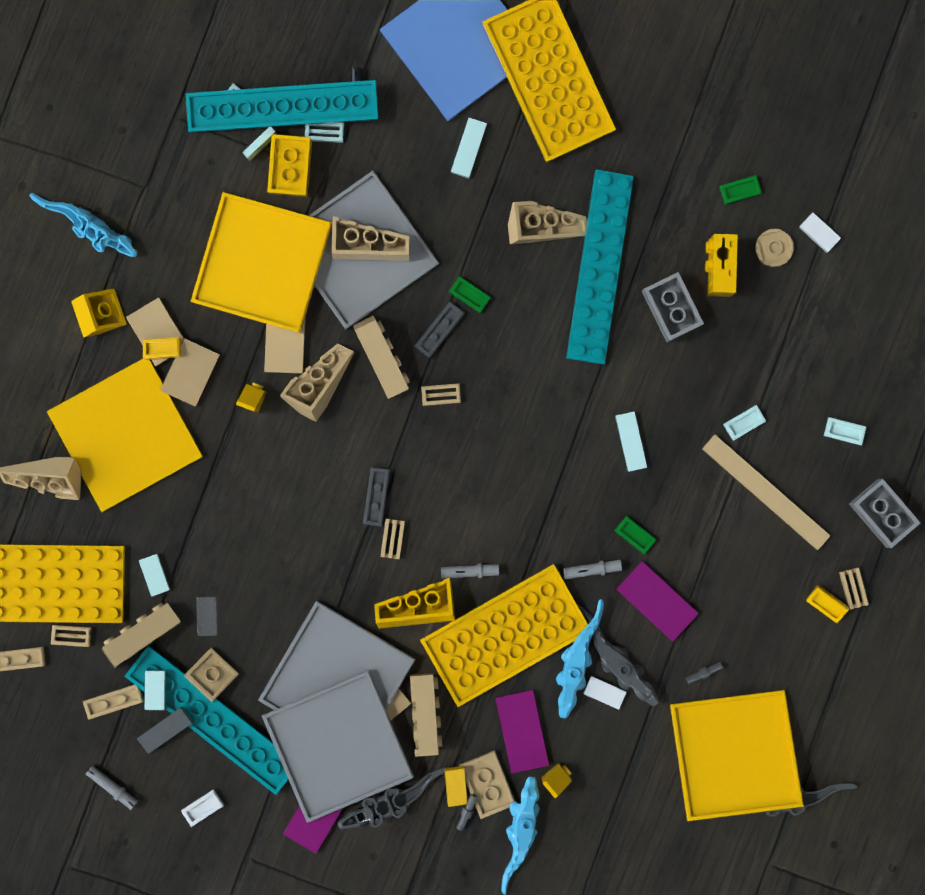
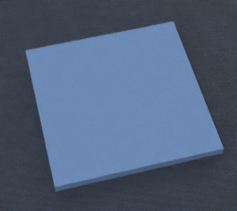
[379,0,507,121]

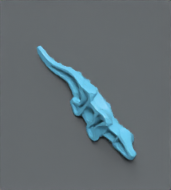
[30,193,137,257]
[556,599,604,718]
[501,776,539,895]

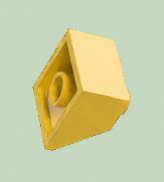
[71,289,126,337]

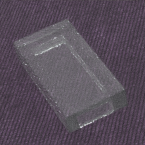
[196,597,218,636]

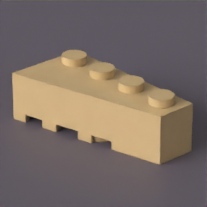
[332,216,410,261]

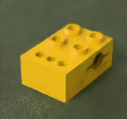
[267,134,312,197]
[705,234,738,297]

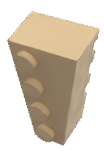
[353,316,410,399]
[102,603,181,668]
[410,673,442,757]

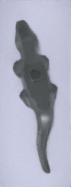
[578,606,659,706]
[338,767,449,829]
[765,783,857,817]

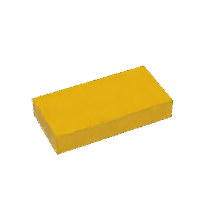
[143,337,181,360]
[806,585,849,623]
[444,766,467,807]

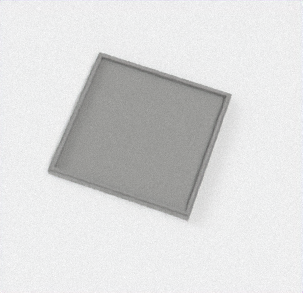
[309,171,439,330]
[258,601,416,710]
[262,670,414,823]

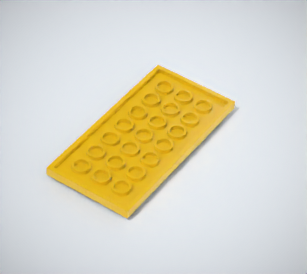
[482,0,616,162]
[0,545,125,623]
[420,564,588,707]

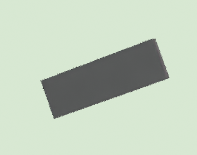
[414,301,465,358]
[363,467,390,527]
[137,706,194,754]

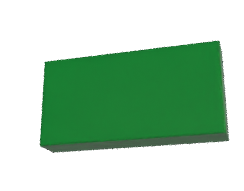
[719,175,762,205]
[449,276,491,313]
[614,516,656,555]

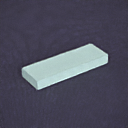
[451,118,487,179]
[615,412,647,472]

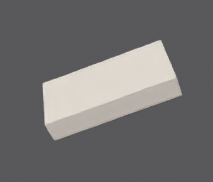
[799,213,841,253]
[583,676,626,709]
[181,789,224,827]

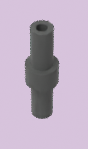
[685,662,723,685]
[456,794,478,831]

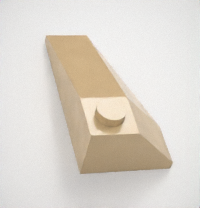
[508,201,587,244]
[280,344,354,422]
[0,457,81,500]

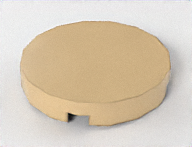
[755,229,794,267]

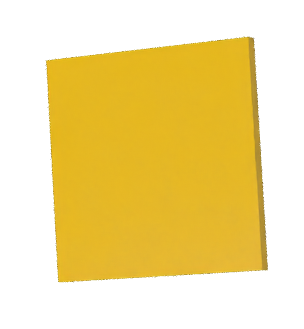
[191,192,332,333]
[47,359,203,512]
[670,690,804,821]

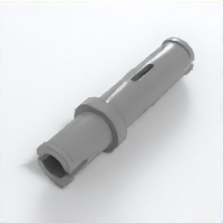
[563,560,622,579]
[441,563,499,578]
[86,765,139,810]

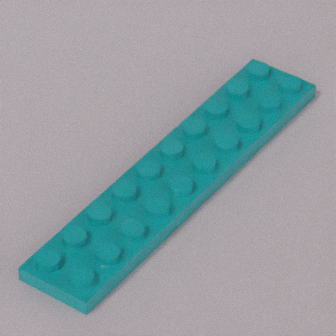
[186,80,379,133]
[566,169,634,365]
[124,645,288,795]

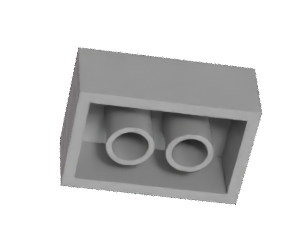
[642,272,704,342]
[849,479,920,548]

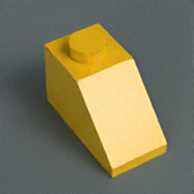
[236,383,266,413]
[541,763,572,798]

